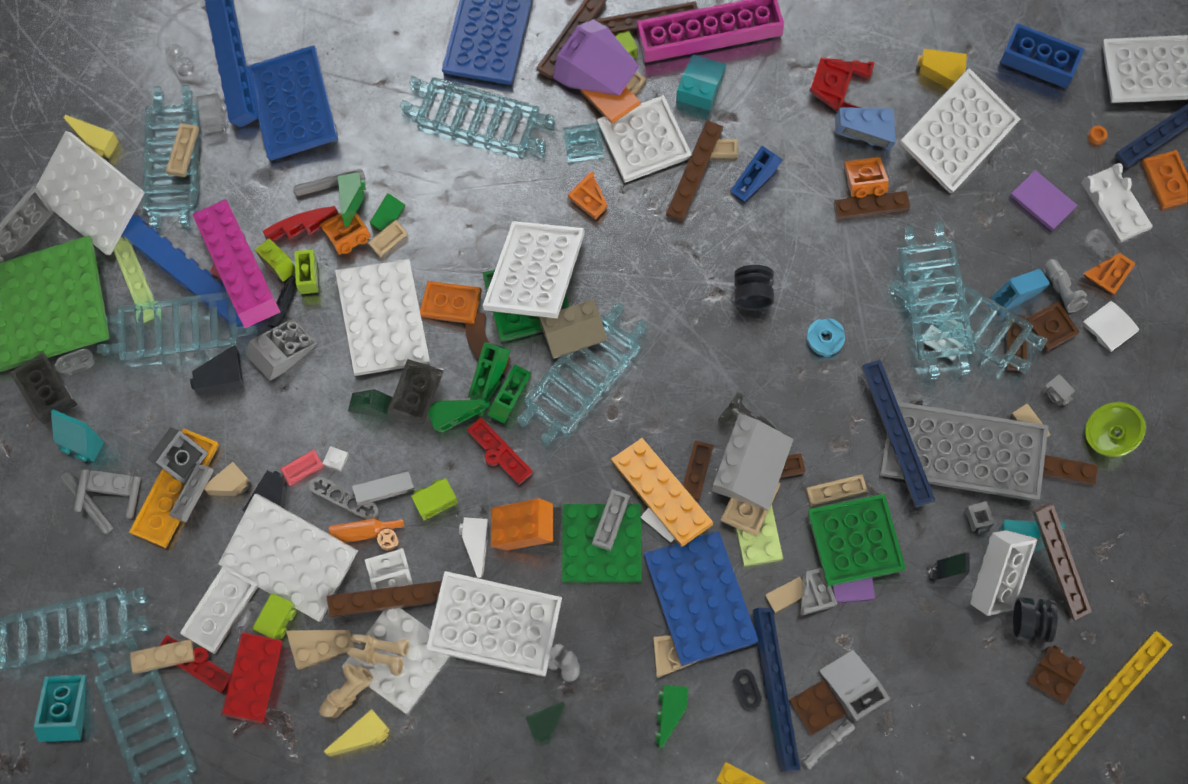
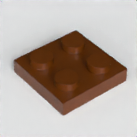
[1025,301,1080,352]
[789,679,846,736]

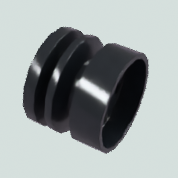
[734,265,774,310]
[1012,597,1058,643]

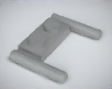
[74,469,141,519]

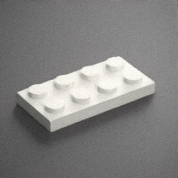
[180,565,258,654]

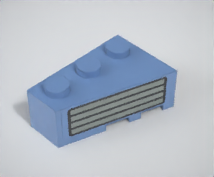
[835,108,896,151]

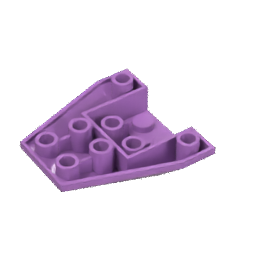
[553,20,639,96]

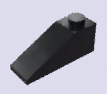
[930,552,970,586]

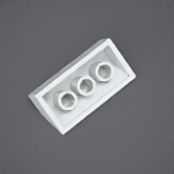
[970,531,1037,616]

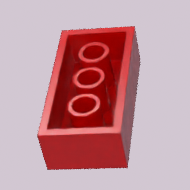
[220,632,283,724]

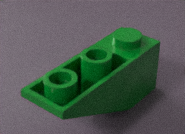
[655,685,689,750]

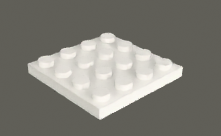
[597,95,692,183]
[342,608,450,715]

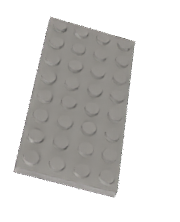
[880,402,1048,502]

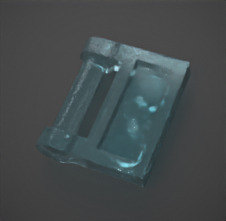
[563,123,604,160]

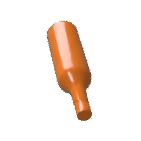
[329,518,405,543]

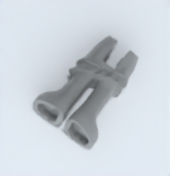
[1045,259,1088,313]
[547,644,580,682]

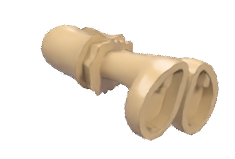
[347,634,410,677]
[319,664,374,718]

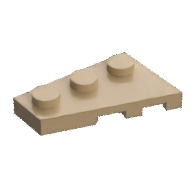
[286,630,355,670]
[653,636,698,678]

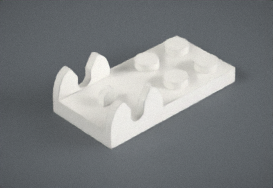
[1081,163,1153,243]

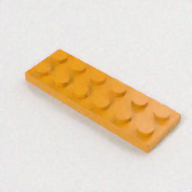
[129,428,219,548]
[611,438,713,547]

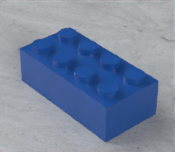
[1000,23,1085,88]

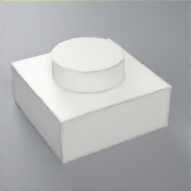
[322,446,349,472]

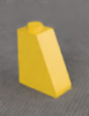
[917,49,967,89]

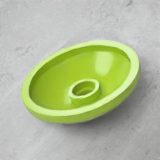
[1085,402,1146,457]

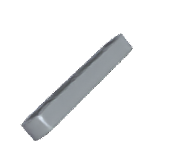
[310,477,379,520]

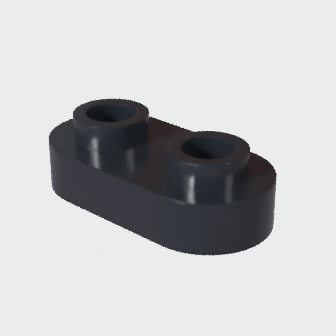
[734,669,762,710]

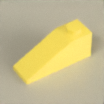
[64,115,119,159]
[324,709,390,757]

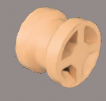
[377,529,399,552]

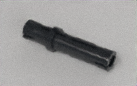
[267,275,296,329]

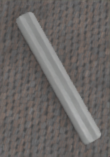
[293,168,365,196]
[61,472,113,534]

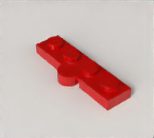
[467,417,533,486]
[159,635,230,694]

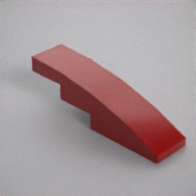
[262,206,339,241]

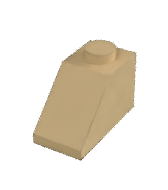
[204,462,252,496]

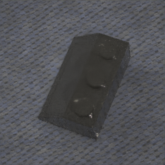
[388,359,444,424]

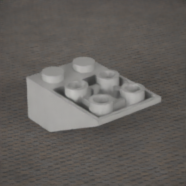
[246,318,317,381]
[819,650,890,724]

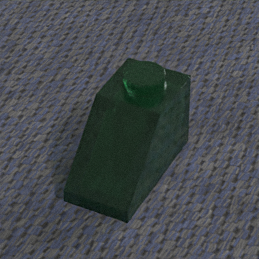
[348,389,393,417]
[526,701,566,744]

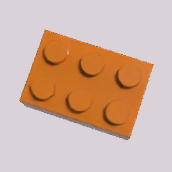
[491,498,553,551]

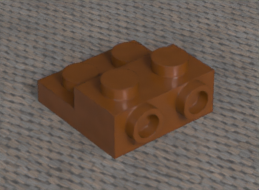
[1027,645,1086,705]

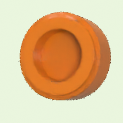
[1088,126,1108,145]

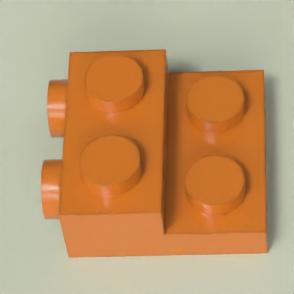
[844,157,889,198]
[320,213,371,255]

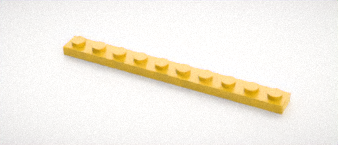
[1024,630,1172,784]

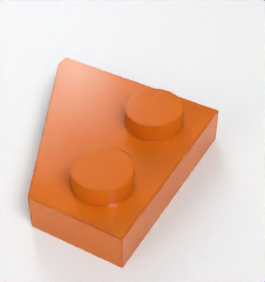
[568,171,607,220]
[1083,253,1136,295]

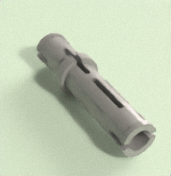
[800,719,855,769]

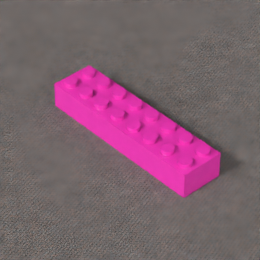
[637,0,784,63]
[192,199,280,328]

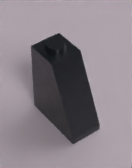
[190,346,244,395]
[243,470,287,513]

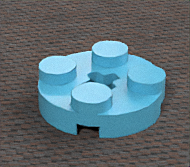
[806,318,845,357]

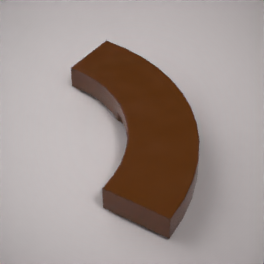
[465,312,511,377]

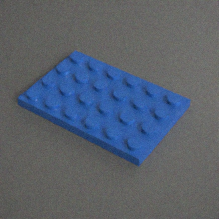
[442,0,532,85]
[247,45,339,161]
[644,531,759,666]

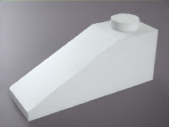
[459,517,489,579]

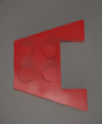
[809,58,875,112]

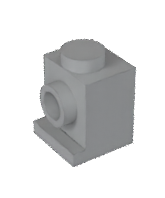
[1041,374,1075,406]
[964,501,995,534]

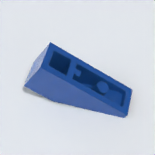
[730,145,783,201]

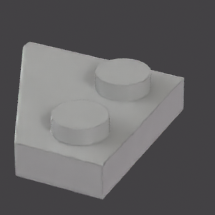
[801,568,838,615]

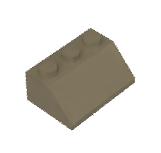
[539,299,607,359]

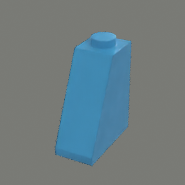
[989,269,1050,315]

